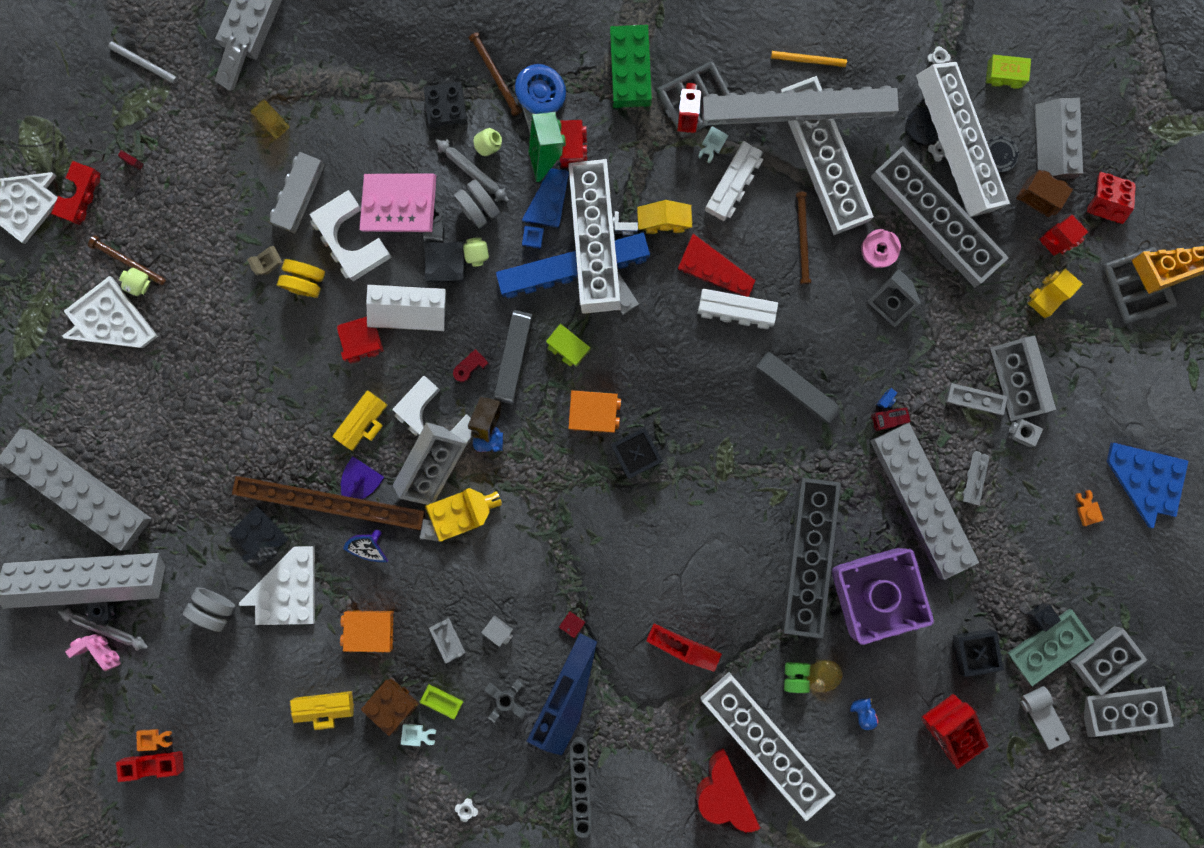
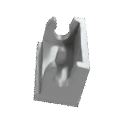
[429,618,466,663]

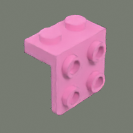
[65,633,121,671]

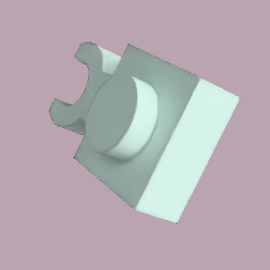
[699,126,728,163]
[401,724,436,746]

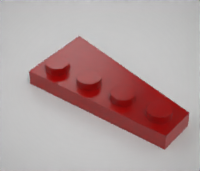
[678,234,755,297]

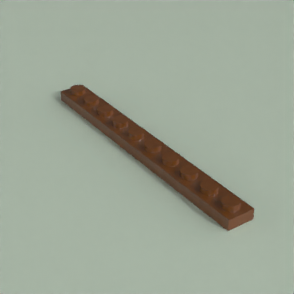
[232,476,425,530]

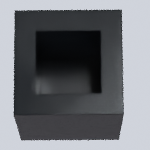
[1027,603,1061,632]

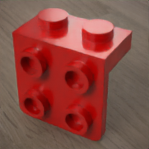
[1087,172,1136,224]
[337,316,384,364]

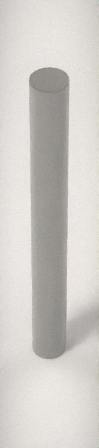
[108,41,178,84]

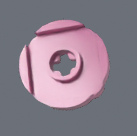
[861,229,901,268]

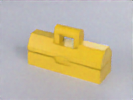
[332,390,387,451]
[290,691,354,730]

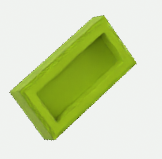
[420,684,463,720]

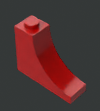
[646,624,722,672]

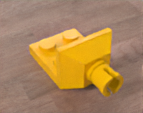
[425,488,502,542]

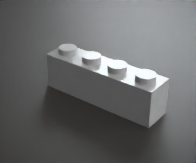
[270,152,325,234]

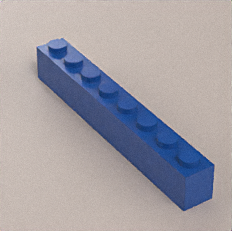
[496,233,650,299]

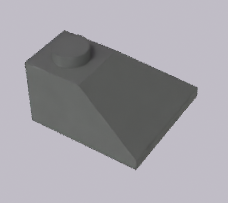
[867,269,921,327]

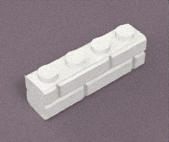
[705,141,764,221]
[697,289,778,329]

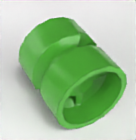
[784,662,810,693]

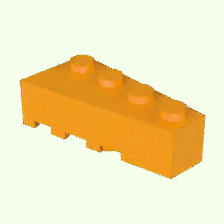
[1132,246,1204,294]

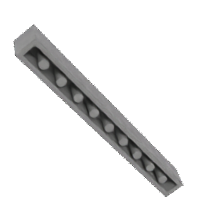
[702,86,899,125]

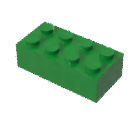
[610,25,652,108]

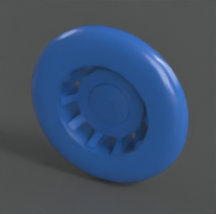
[515,64,566,114]

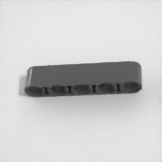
[494,310,533,405]
[756,352,841,425]
[570,737,592,838]

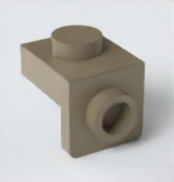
[247,246,283,275]

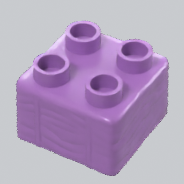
[832,548,934,644]

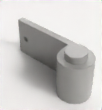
[1021,686,1070,750]

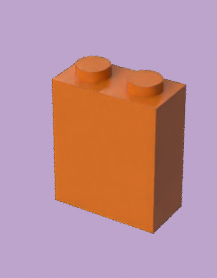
[569,390,621,433]
[340,611,394,652]

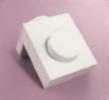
[612,211,638,237]

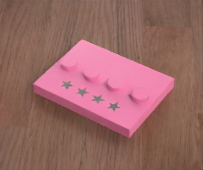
[360,174,437,232]

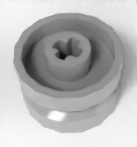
[453,179,500,229]
[183,587,235,632]

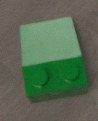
[528,112,566,182]

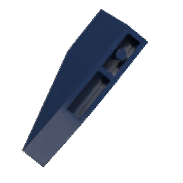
[526,633,597,755]

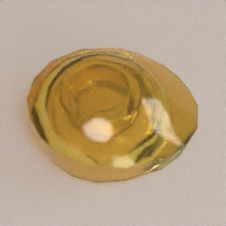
[807,660,843,692]

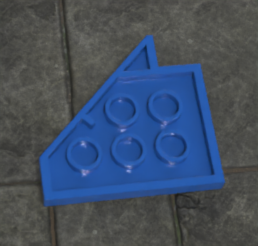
[1107,443,1188,528]

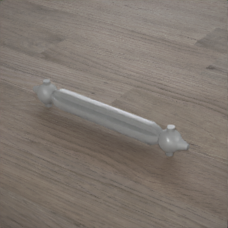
[436,139,509,202]
[58,608,148,651]

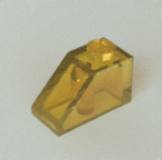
[250,99,290,139]

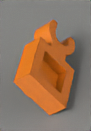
[1075,490,1104,526]
[136,729,172,751]

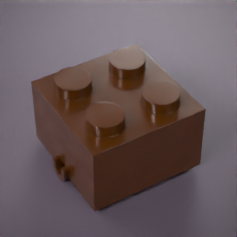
[1016,169,1073,217]
[361,678,420,736]

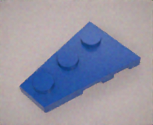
[522,168,569,228]

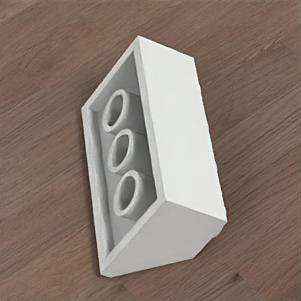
[366,285,446,331]

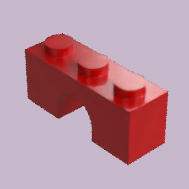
[51,161,101,225]
[1039,215,1088,256]
[116,751,184,782]

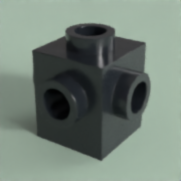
[86,601,117,625]

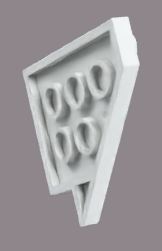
[0,172,58,244]
[63,276,158,348]
[239,546,315,625]

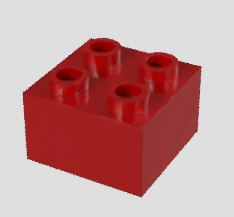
[560,120,587,168]

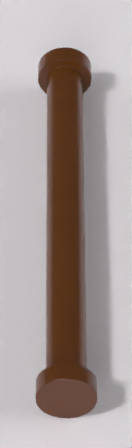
[469,32,522,116]
[796,192,811,284]

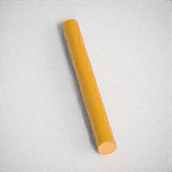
[771,51,847,67]

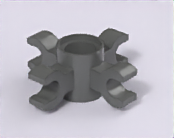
[485,679,527,722]

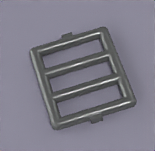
[657,61,730,137]
[1103,247,1177,324]

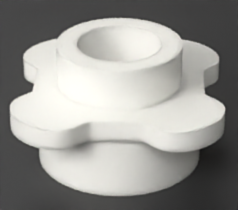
[928,47,951,64]
[928,140,945,162]
[455,798,478,822]

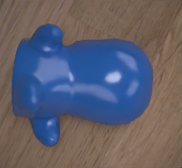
[473,427,503,452]
[850,698,878,730]

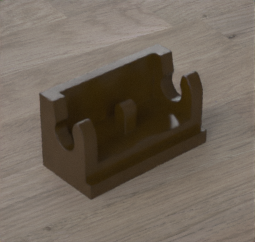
[468,397,501,442]

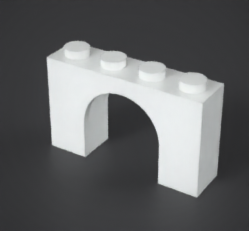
[310,190,392,281]
[392,376,478,447]

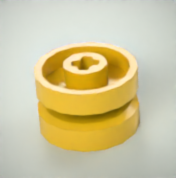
[277,259,325,298]

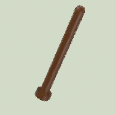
[88,235,166,285]

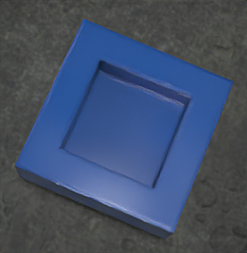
[522,226,544,249]
[876,388,897,409]

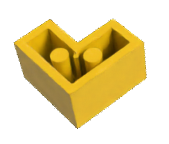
[637,200,692,234]
[1028,269,1083,318]

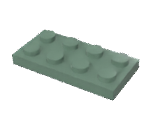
[1007,609,1095,686]

